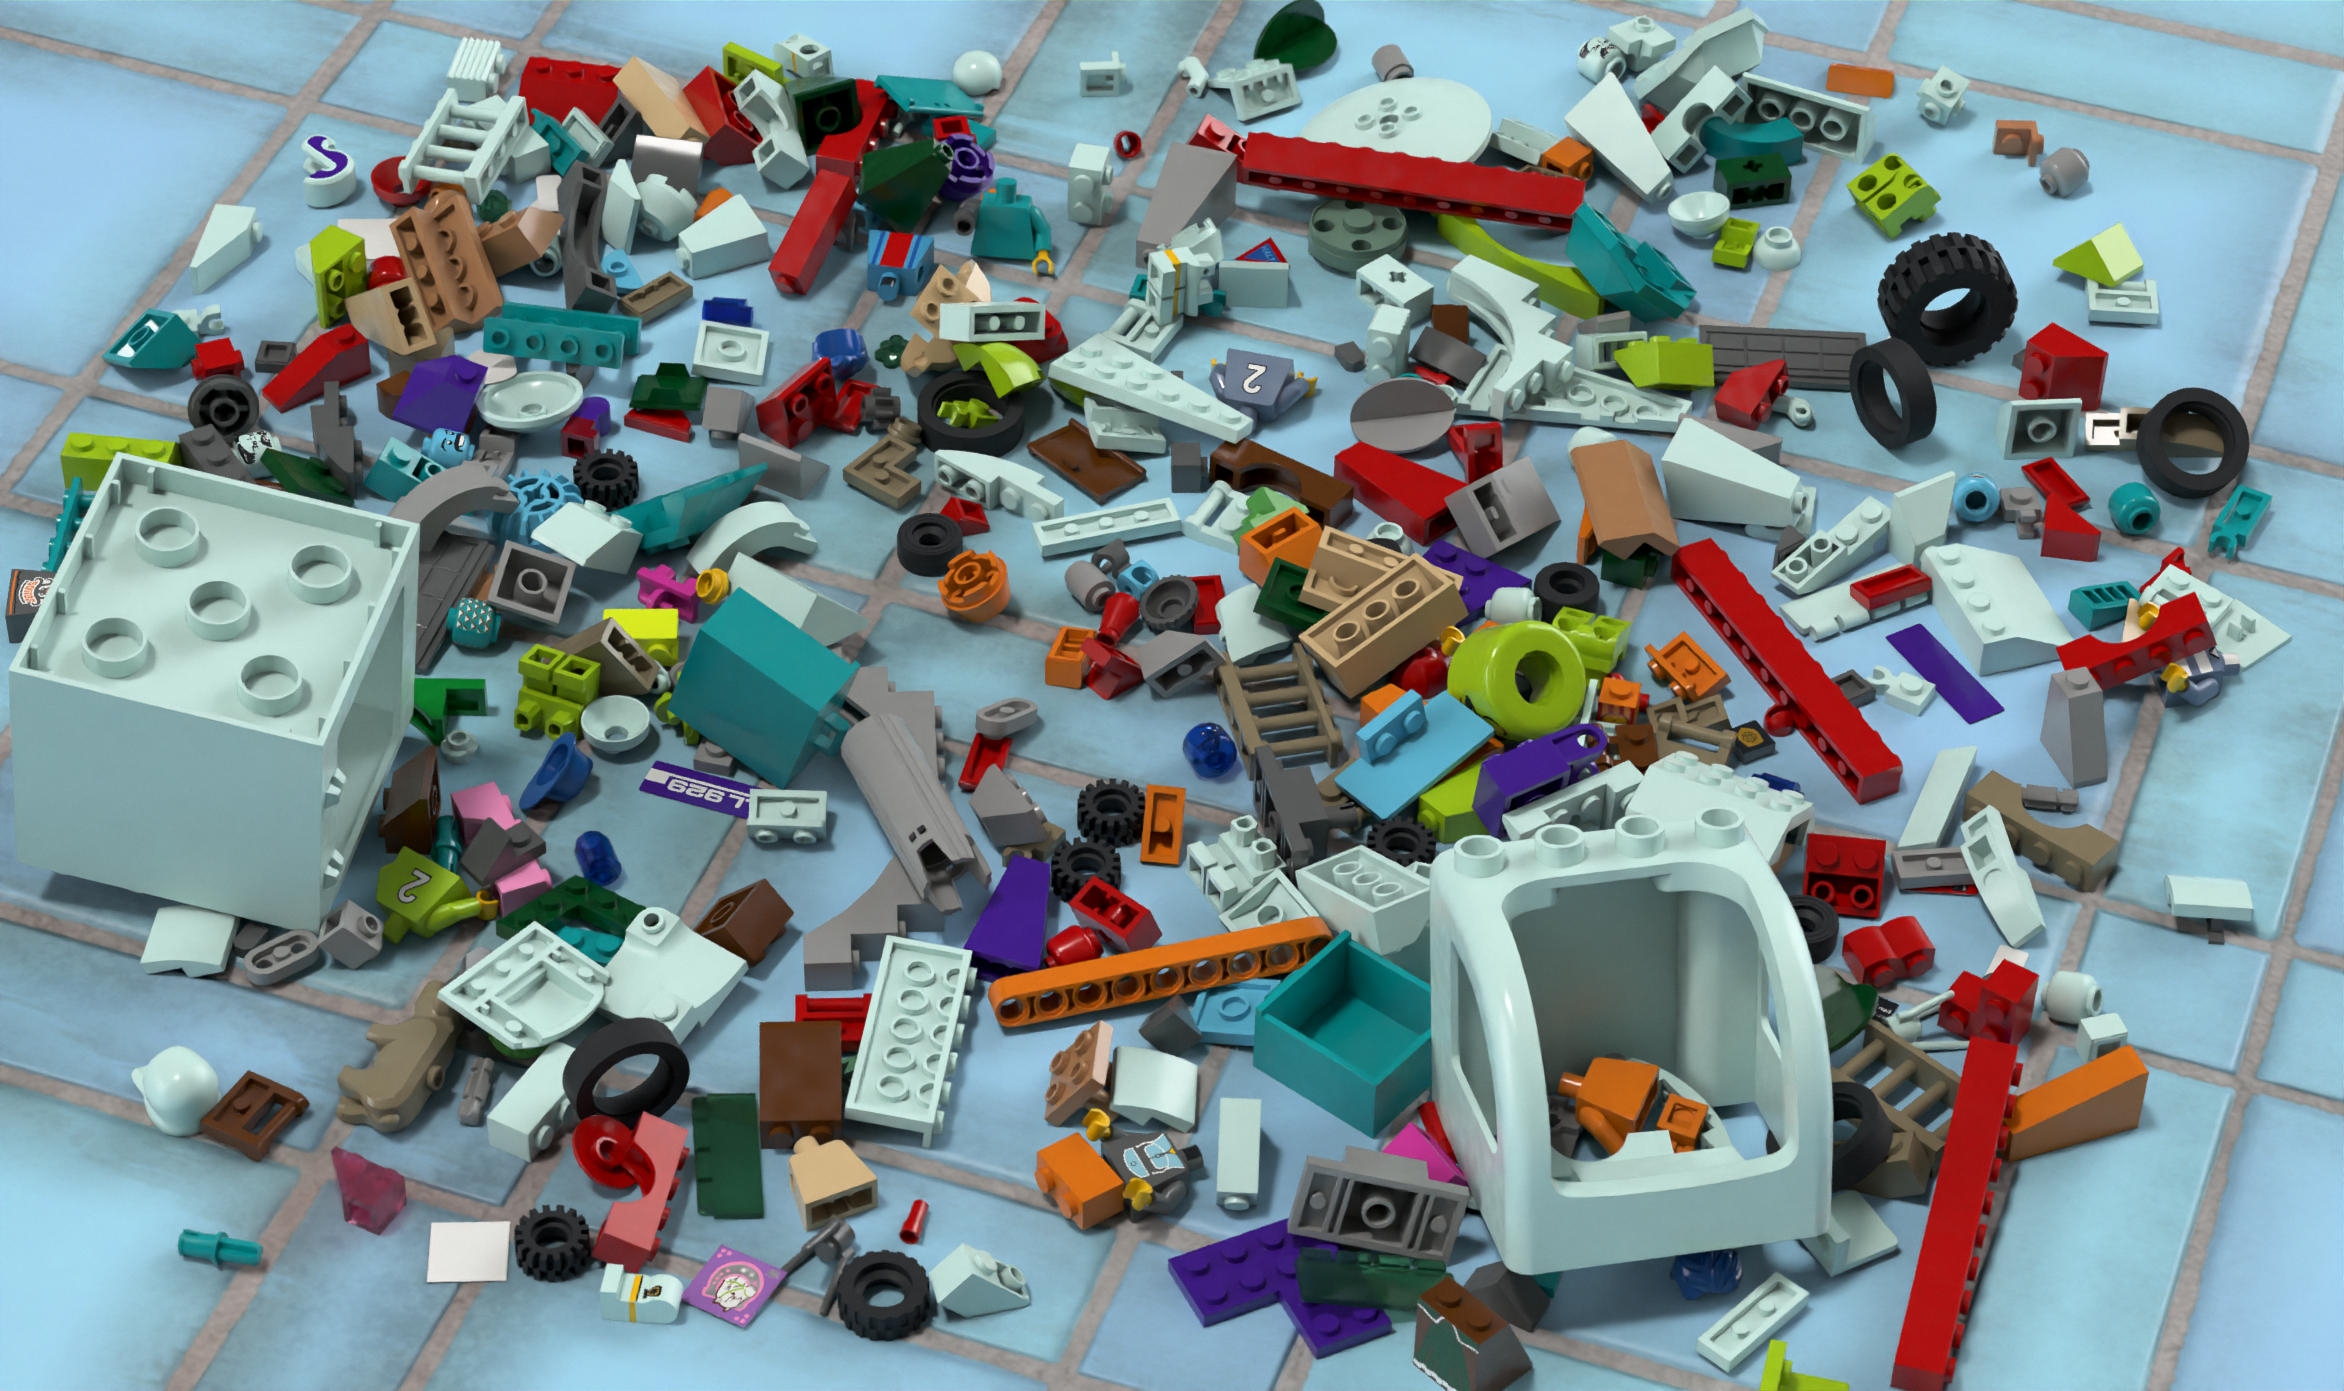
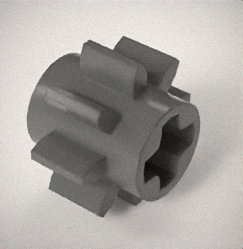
[860,387,901,431]

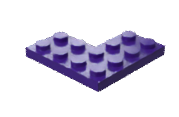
[1168,1218,1392,1360]

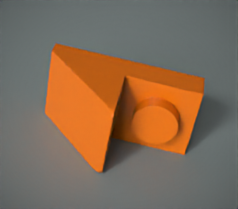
[1140,784,1187,865]

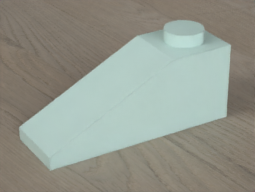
[189,204,263,295]

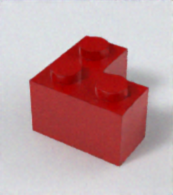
[1937,959,2040,1046]

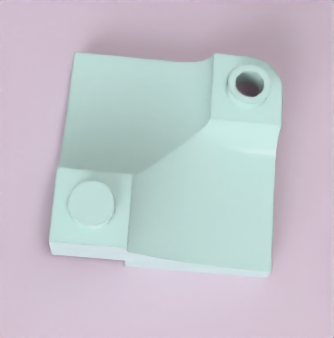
[595,907,749,1045]

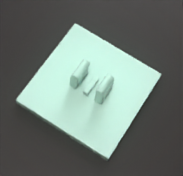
[2212,599,2292,672]

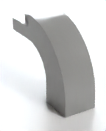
[390,464,520,552]

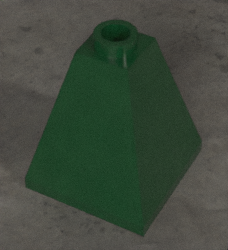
[784,76,861,157]
[858,138,955,234]

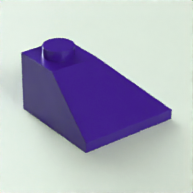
[391,355,488,435]

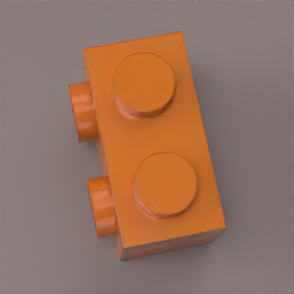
[1035,1132,1124,1231]

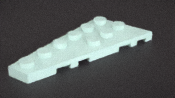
[1048,333,1253,444]
[1456,343,1692,433]

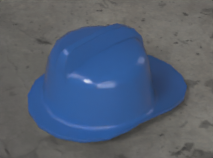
[519,731,593,810]

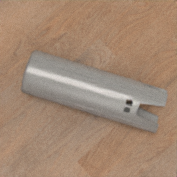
[841,713,992,914]

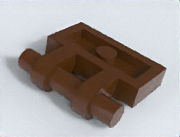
[1586,723,1659,776]

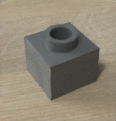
[1171,442,1208,493]

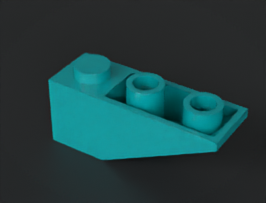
[363,436,475,517]

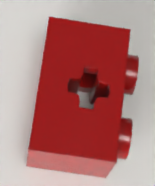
[1068,875,1163,954]

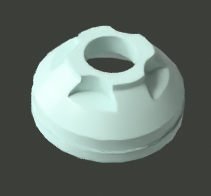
[1668,191,1730,239]
[581,695,650,754]

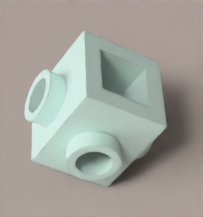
[1916,65,1971,126]

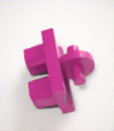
[636,564,702,624]

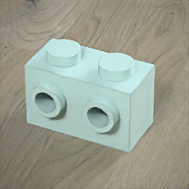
[1068,143,1114,226]

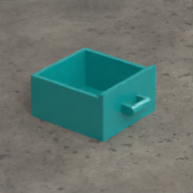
[666,587,861,790]
[1253,930,1432,1139]

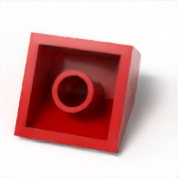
[2018,322,2109,411]

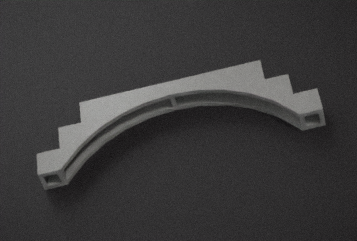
[803,643,952,992]

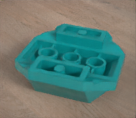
[1565,202,1697,323]

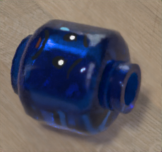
[1182,722,1237,778]

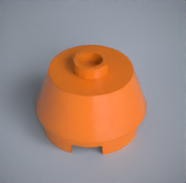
[938,549,1011,622]

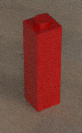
[768,169,858,296]

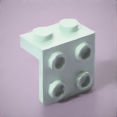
[1801,1190,1898,1277]

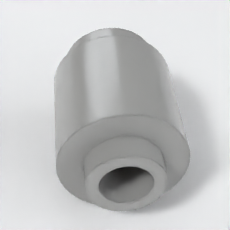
[1372,44,1414,82]
[1064,560,1116,612]

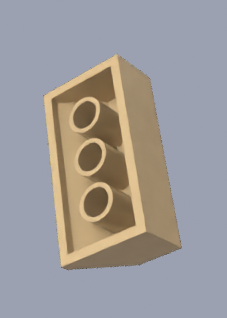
[1298,552,1469,699]

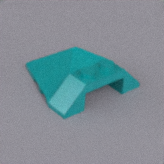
[607,462,768,556]

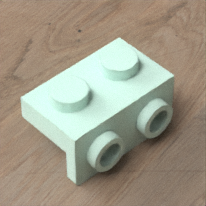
[747,789,828,844]

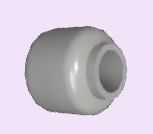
[2039,147,2090,197]

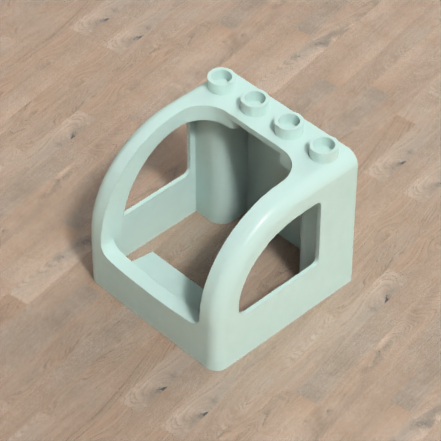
[1430,806,1833,1275]

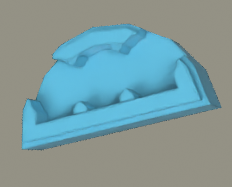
[601,248,644,294]

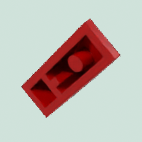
[262,323,371,413]

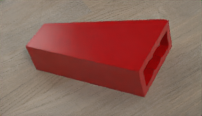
[1333,441,1469,547]

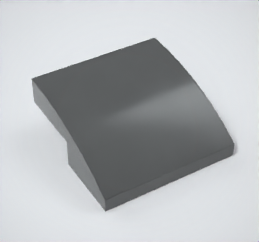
[630,134,705,211]

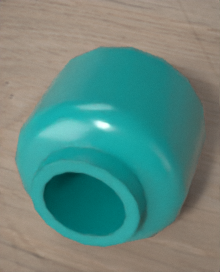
[2108,482,2161,536]

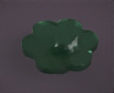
[874,335,909,369]

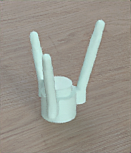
[1882,990,1969,1050]

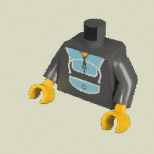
[1082,1108,1204,1223]

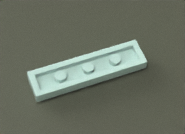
[1032,497,1181,557]

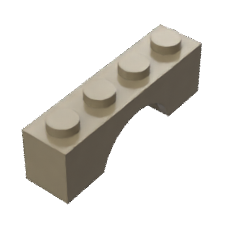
[1962,770,2119,893]

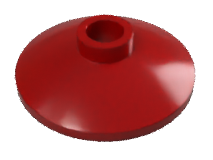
[572,1115,637,1190]

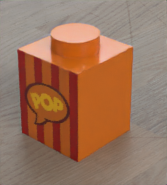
[1596,677,1642,725]

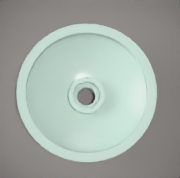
[476,371,584,433]

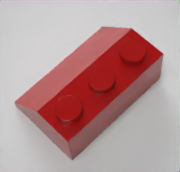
[518,56,628,126]
[683,65,763,167]

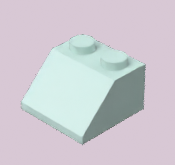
[1995,398,2082,460]
[531,500,643,575]

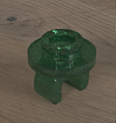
[476,190,513,224]

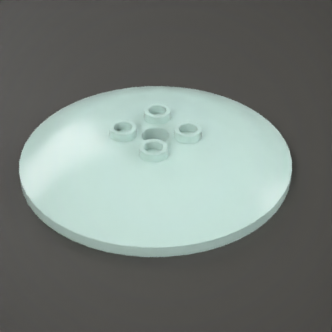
[1299,77,1493,163]

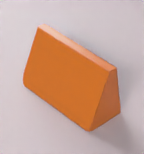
[1826,63,1895,98]

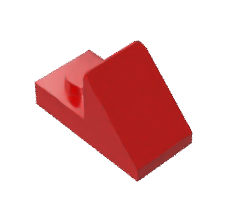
[1079,636,1144,700]

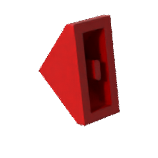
[2040,494,2102,562]

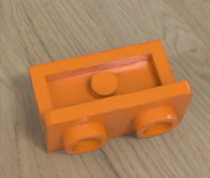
[1644,631,1731,703]

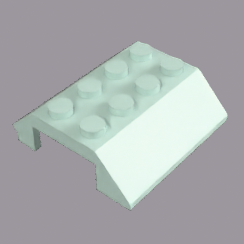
[1625,751,1815,866]

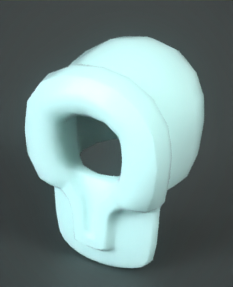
[131,1046,223,1137]

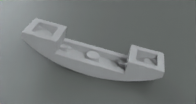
[461,424,522,480]

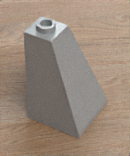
[1136,141,1238,269]

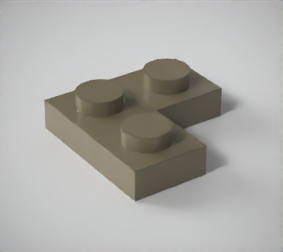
[843,434,921,510]

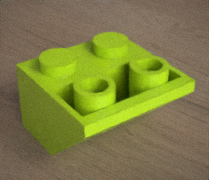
[309,224,367,329]
[1614,336,1714,391]

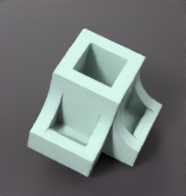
[1606,15,1677,72]

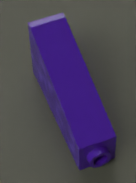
[963,854,1051,983]

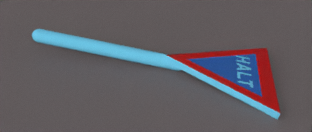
[1215,237,1290,270]

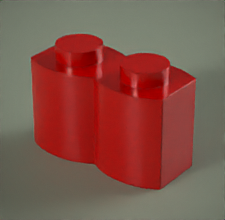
[1842,916,1935,987]

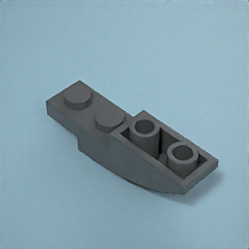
[310,381,363,500]

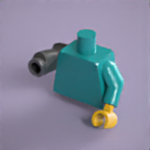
[952,177,1055,276]

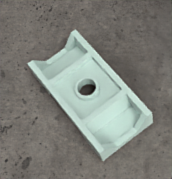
[1502,760,1644,841]

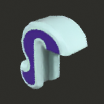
[301,134,357,208]

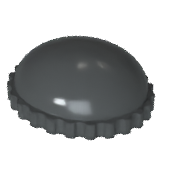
[1139,574,1199,630]

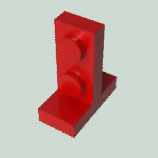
[1446,422,1503,484]

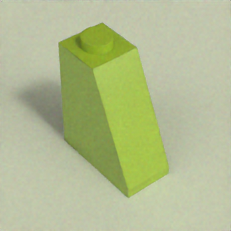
[1417,756,1491,844]

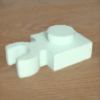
[1865,665,1936,717]

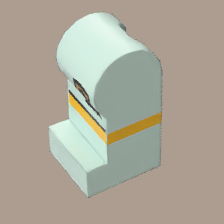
[773,33,834,78]
[600,1263,684,1324]

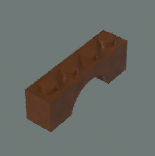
[1209,438,1354,531]

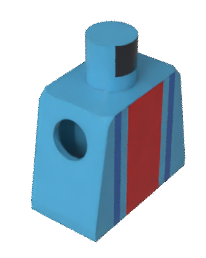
[867,229,934,301]

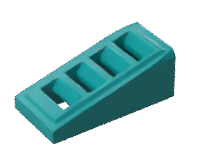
[2068,581,2141,631]

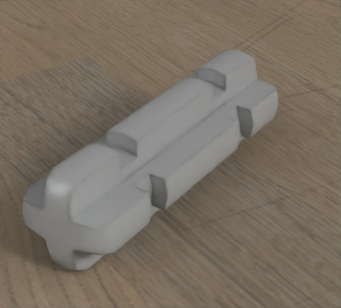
[2017,783,2079,812]
[457,1057,495,1126]

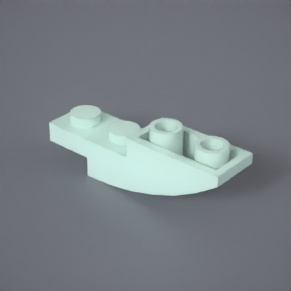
[934,450,1064,523]
[1771,496,1891,595]
[1960,805,2046,949]

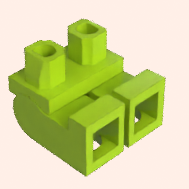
[1846,153,1941,239]
[1552,606,1632,689]
[514,644,601,741]

